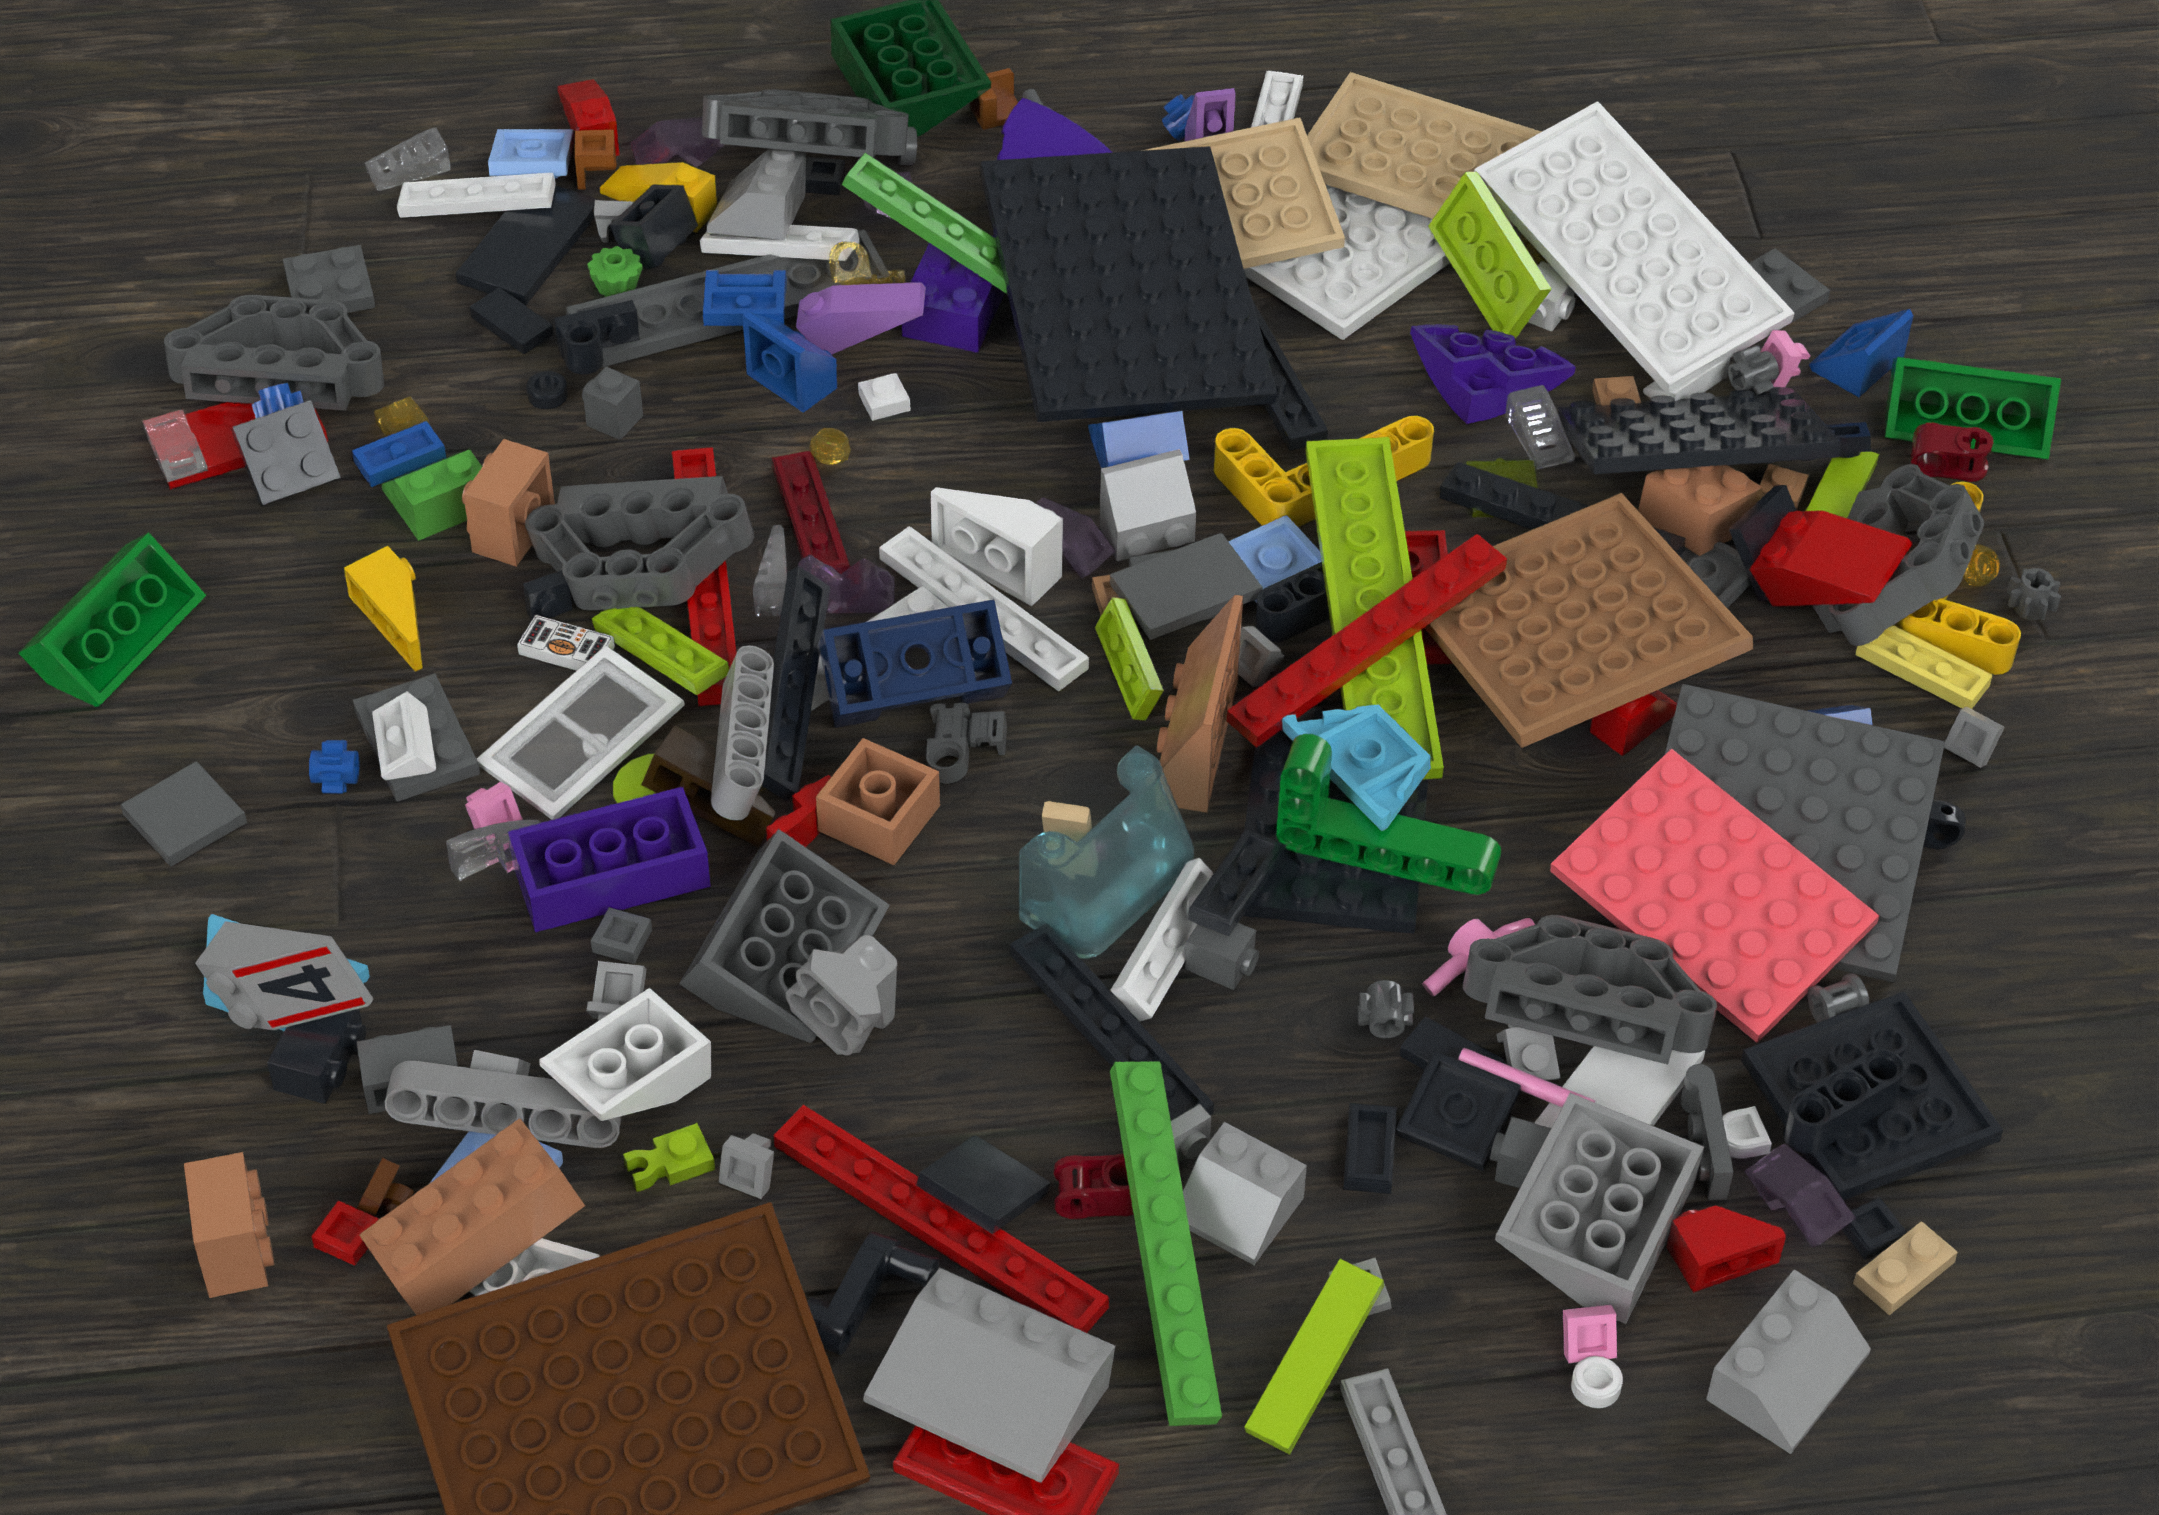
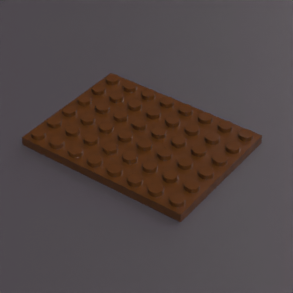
[387,1202,870,1515]

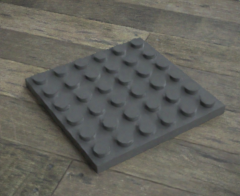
[1665,684,1945,983]

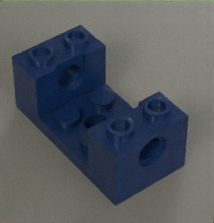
[818,599,1012,728]

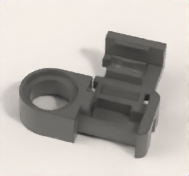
[926,703,1007,784]

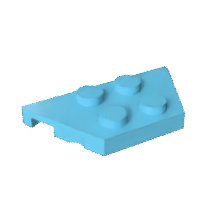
[1282,705,1431,831]

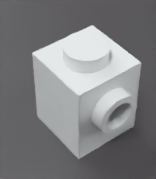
[1528,261,1575,332]

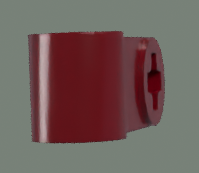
[1911,423,1994,482]
[1054,1153,1134,1219]

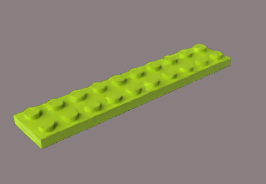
[1306,437,1444,779]

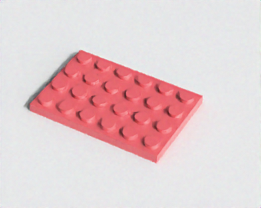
[1550,749,1880,1043]

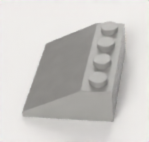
[1495,1093,1704,1324]
[863,1268,1115,1483]

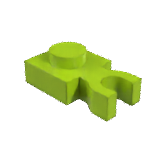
[623,1123,715,1192]

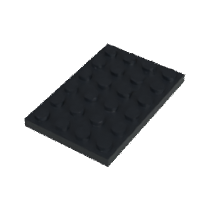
[1558,387,1841,474]
[1243,708,1428,934]

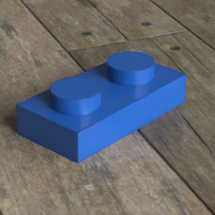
[352,421,446,487]

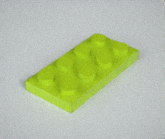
[1428,171,1552,339]

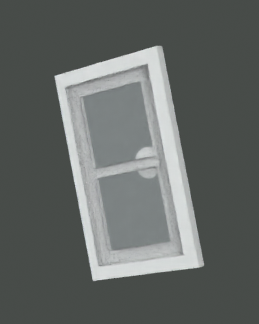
[477,646,685,820]

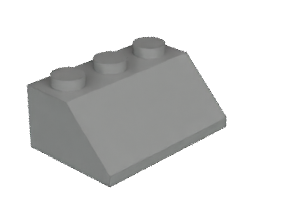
[707,149,806,240]
[1706,1270,1871,1454]

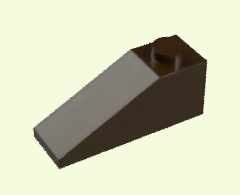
[641,726,776,848]

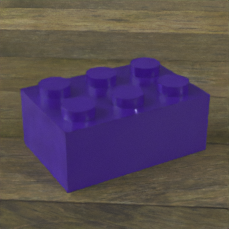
[902,235,1005,353]

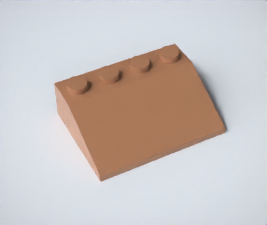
[1149,595,1243,812]

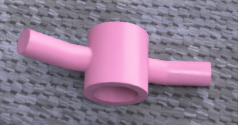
[1422,918,1535,997]

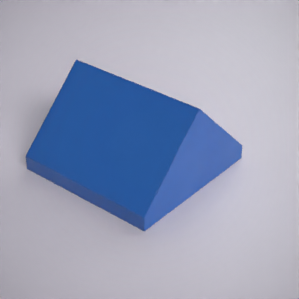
[1809,309,1914,397]

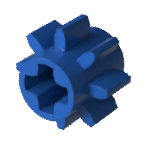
[1162,94,1195,141]
[252,383,304,418]
[309,740,360,794]

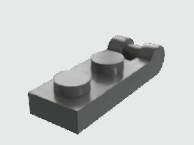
[1680,1064,1733,1200]

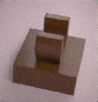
[357,1158,414,1216]

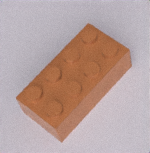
[359,1118,585,1315]

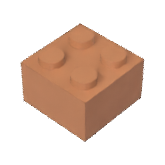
[462,439,555,567]
[1638,465,1763,556]
[816,738,940,865]
[184,1152,274,1298]

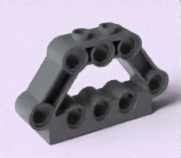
[702,89,908,158]
[164,295,384,411]
[1812,464,1984,646]
[525,476,754,610]
[1463,915,1717,1065]

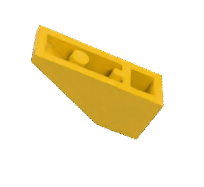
[600,162,717,233]
[344,546,423,672]

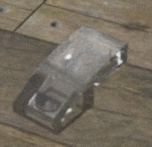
[143,409,208,482]
[446,820,540,881]

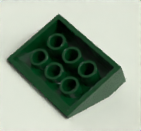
[830,0,991,137]

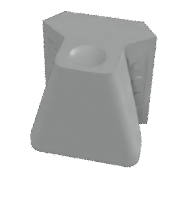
[786,935,897,1055]

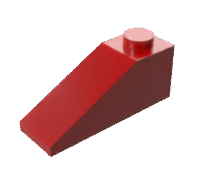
[557,79,620,156]

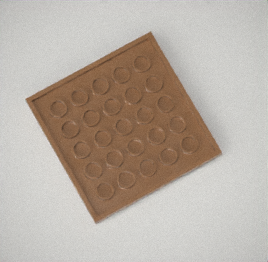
[1424,493,1753,748]

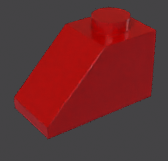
[1590,690,1677,756]
[1666,1205,1786,1293]

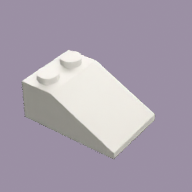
[931,487,1063,606]
[540,988,711,1121]

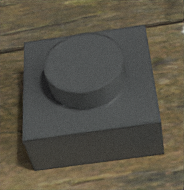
[591,907,652,964]

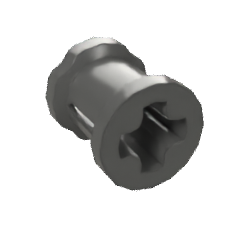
[1807,973,1869,1023]

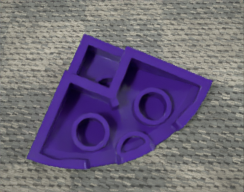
[997,98,1113,160]
[1410,324,1576,424]

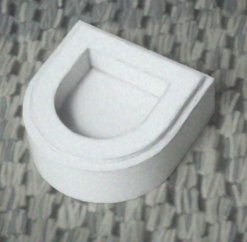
[1723,1106,1772,1159]

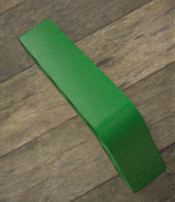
[1276,734,1502,895]

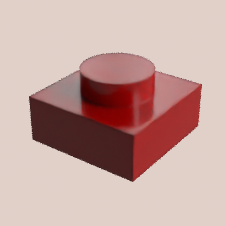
[311,1200,379,1266]

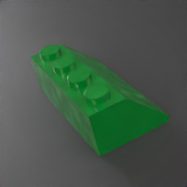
[1884,357,2061,459]
[18,532,206,707]

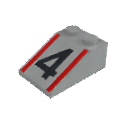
[195,921,373,1030]

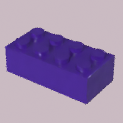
[508,787,711,932]

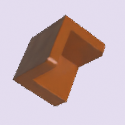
[970,68,1018,130]
[575,130,617,190]

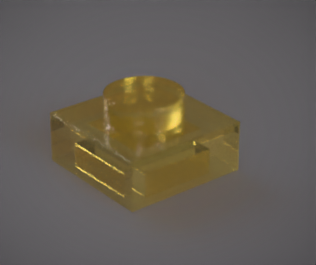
[374,396,430,437]

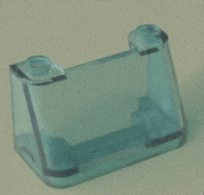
[1019,745,1194,959]

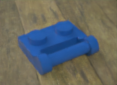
[703,270,787,326]

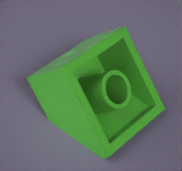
[381,449,482,541]

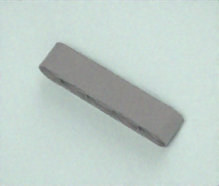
[711,645,774,820]
[385,1061,621,1148]

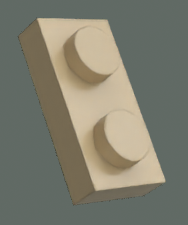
[1853,1221,1958,1315]

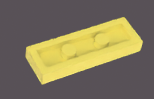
[1855,625,1993,709]

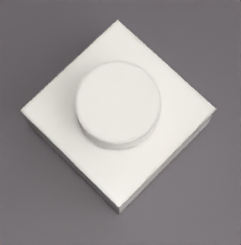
[858,373,910,421]

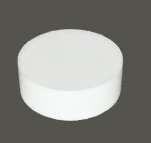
[1571,1356,1623,1408]

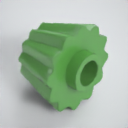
[588,246,642,297]

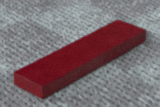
[772,450,850,581]

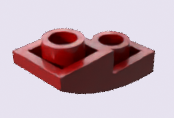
[766,775,831,847]

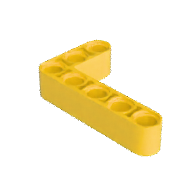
[1214,416,1434,527]
[1894,482,2021,675]

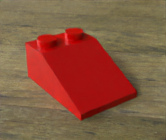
[1749,510,1912,606]

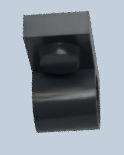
[554,300,640,375]

